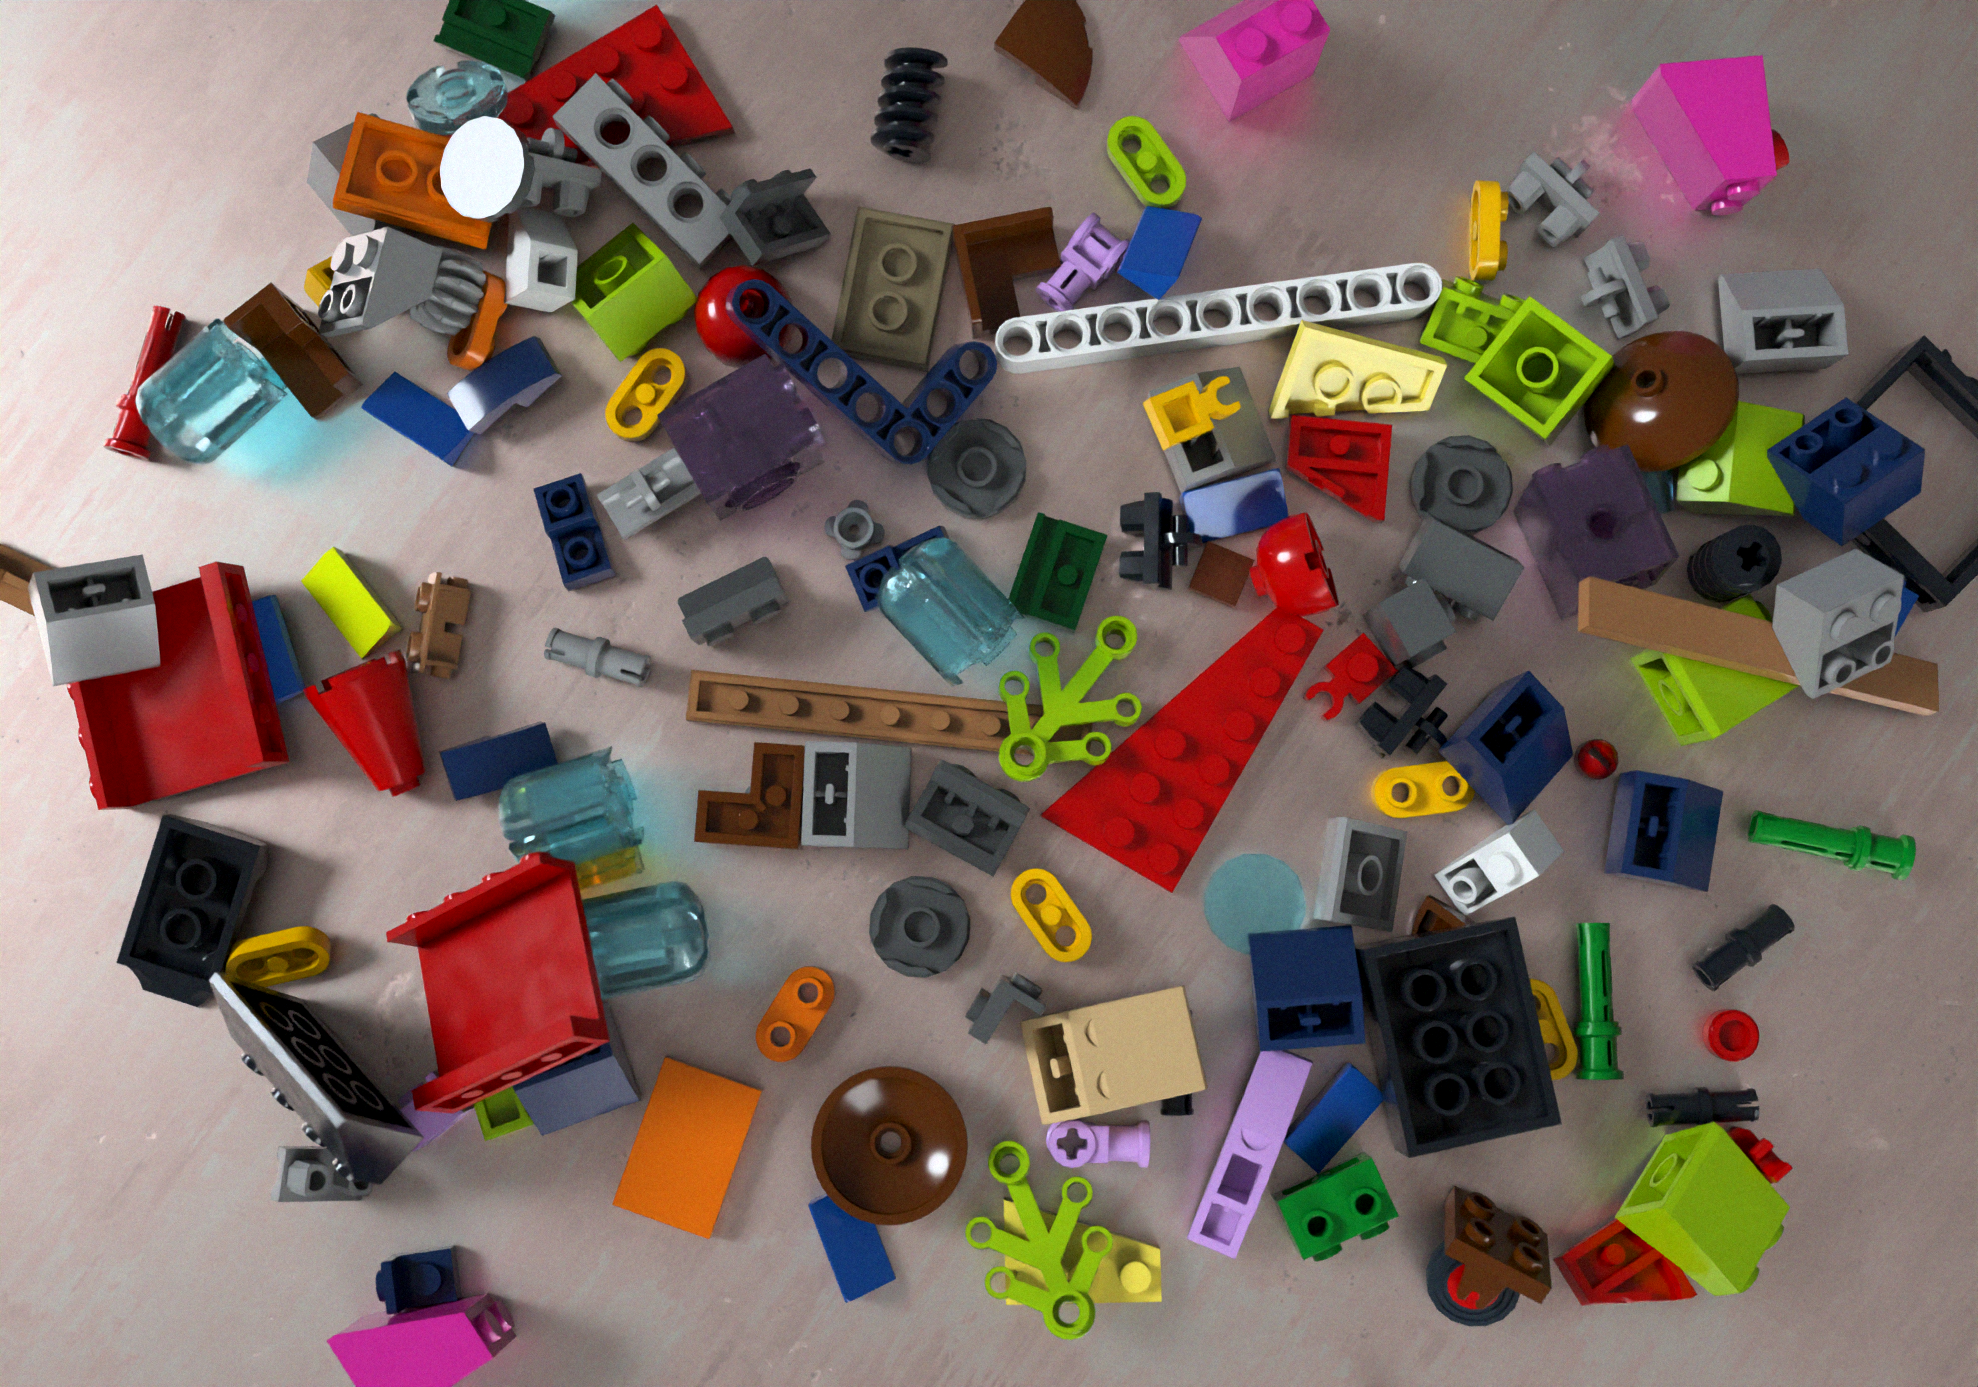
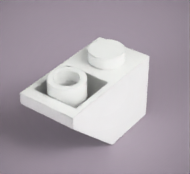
[504,206,578,313]
[1434,809,1564,915]

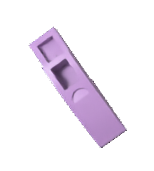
[1187,1050,1313,1259]

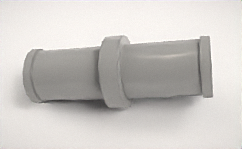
[544,627,652,687]

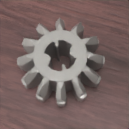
[410,245,486,336]

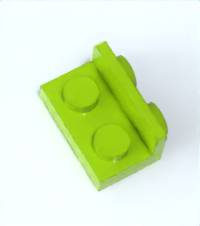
[1419,276,1525,364]

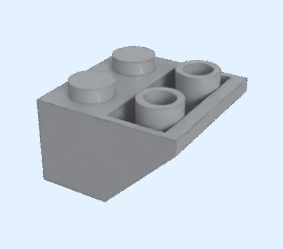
[318,227,443,337]
[1718,268,1849,374]
[1147,367,1276,493]
[1772,549,1904,699]
[28,554,161,687]
[801,741,911,849]

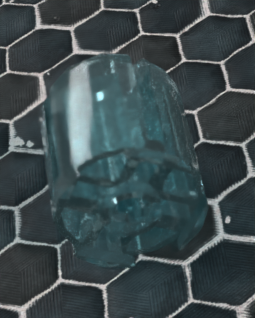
[135,318,288,465]
[875,537,1024,687]
[498,746,644,865]
[582,881,711,1000]

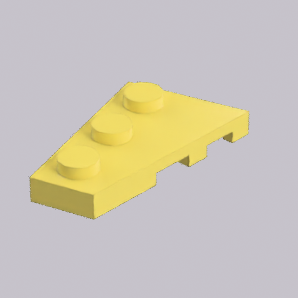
[1268,320,1447,419]
[1004,1197,1162,1305]

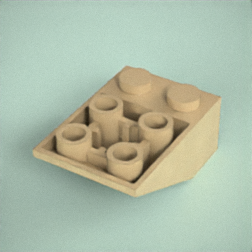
[1020,985,1208,1125]

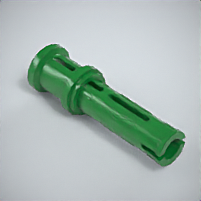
[1748,810,1916,881]
[1574,923,1624,1080]

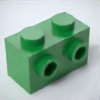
[1271,1152,1399,1262]

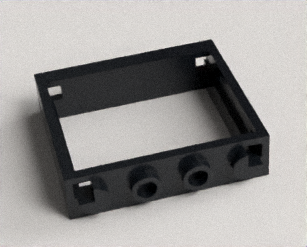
[1851,335,1978,613]

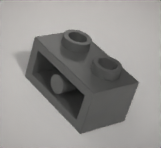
[1398,513,1525,621]
[1362,577,1456,668]

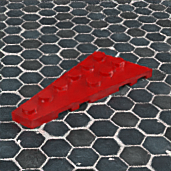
[438,5,735,167]
[1040,608,1324,893]

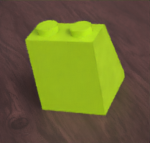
[1630,594,1799,746]
[1615,1122,1790,1296]

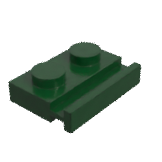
[434,0,555,82]
[1005,512,1108,633]

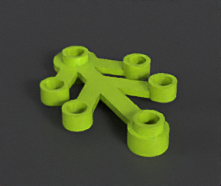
[998,616,1142,782]
[965,1141,1113,1340]

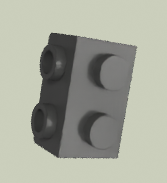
[720,168,831,266]
[678,557,789,646]
[904,760,1030,876]
[965,972,1047,1044]

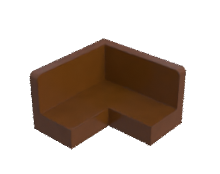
[952,207,1061,338]
[223,283,363,419]
[694,742,805,850]

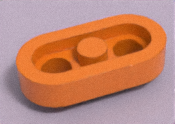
[447,270,507,372]
[756,966,836,1062]

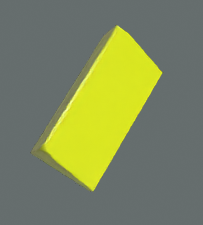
[301,546,403,660]

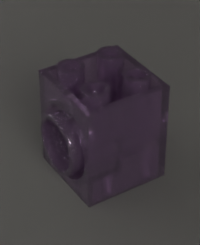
[657,354,826,521]
[1513,444,1680,620]

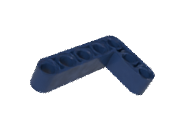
[725,279,997,464]

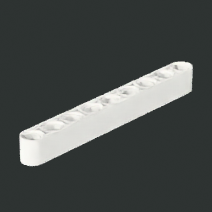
[995,263,1442,374]

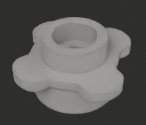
[824,500,885,560]

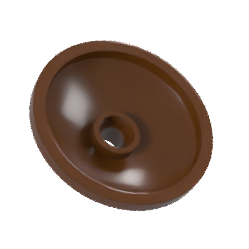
[1584,331,1739,472]
[811,1066,968,1226]

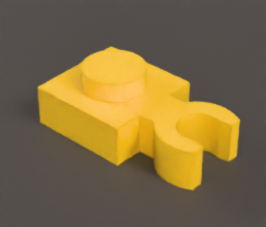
[1142,376,1241,451]

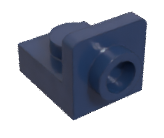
[376,1245,462,1315]

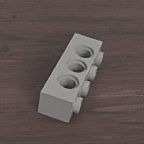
[552,73,733,270]

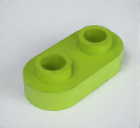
[1107,116,1186,209]

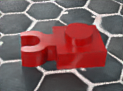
[1303,633,1398,721]
[1726,1126,1793,1184]

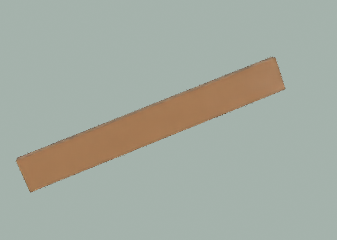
[1578,576,1939,716]
[686,670,1093,761]

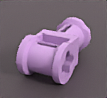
[1035,212,1130,312]
[1046,1119,1150,1168]

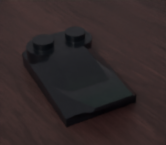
[116,814,268,1008]

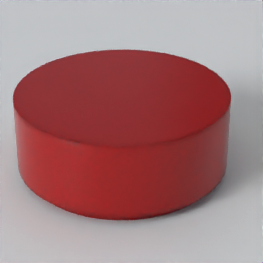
[1702,1009,1760,1062]

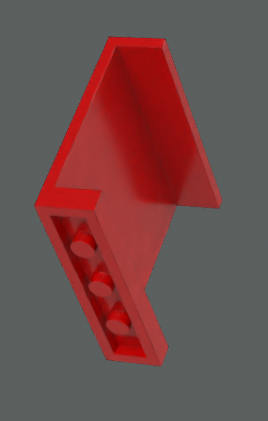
[67,561,290,810]
[386,852,610,1114]

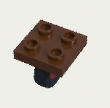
[1426,1186,1552,1326]

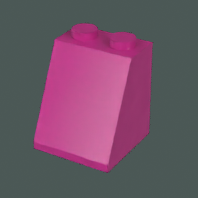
[1179,0,1331,123]
[1631,55,1777,216]
[327,1293,516,1387]

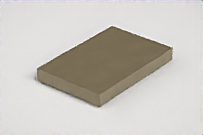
[832,206,955,372]

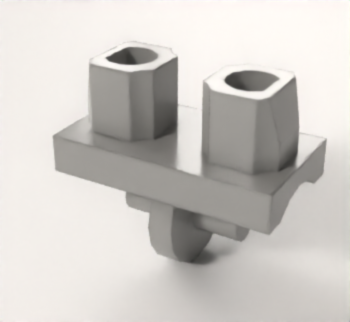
[521,128,602,217]
[1507,151,1600,247]
[1581,235,1670,340]
[596,448,703,540]
[270,1146,373,1202]

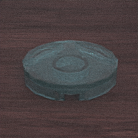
[406,60,508,135]
[1204,854,1306,954]

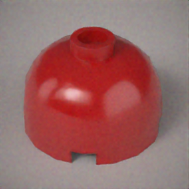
[694,265,795,369]
[1249,512,1339,617]

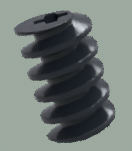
[870,47,948,163]
[1687,524,1782,603]

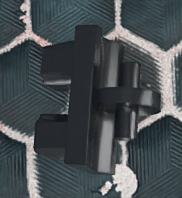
[1119,492,1202,590]
[1356,665,1448,758]

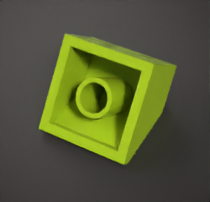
[571,223,698,362]
[1464,296,1615,446]
[1676,401,1805,516]

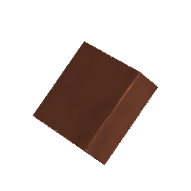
[1188,541,1255,609]

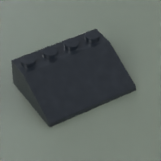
[1355,917,1562,1158]
[209,972,424,1185]

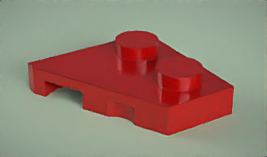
[1285,415,1392,524]
[1553,1218,1697,1306]

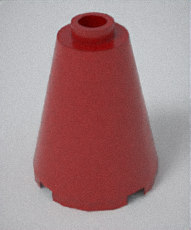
[303,649,426,797]

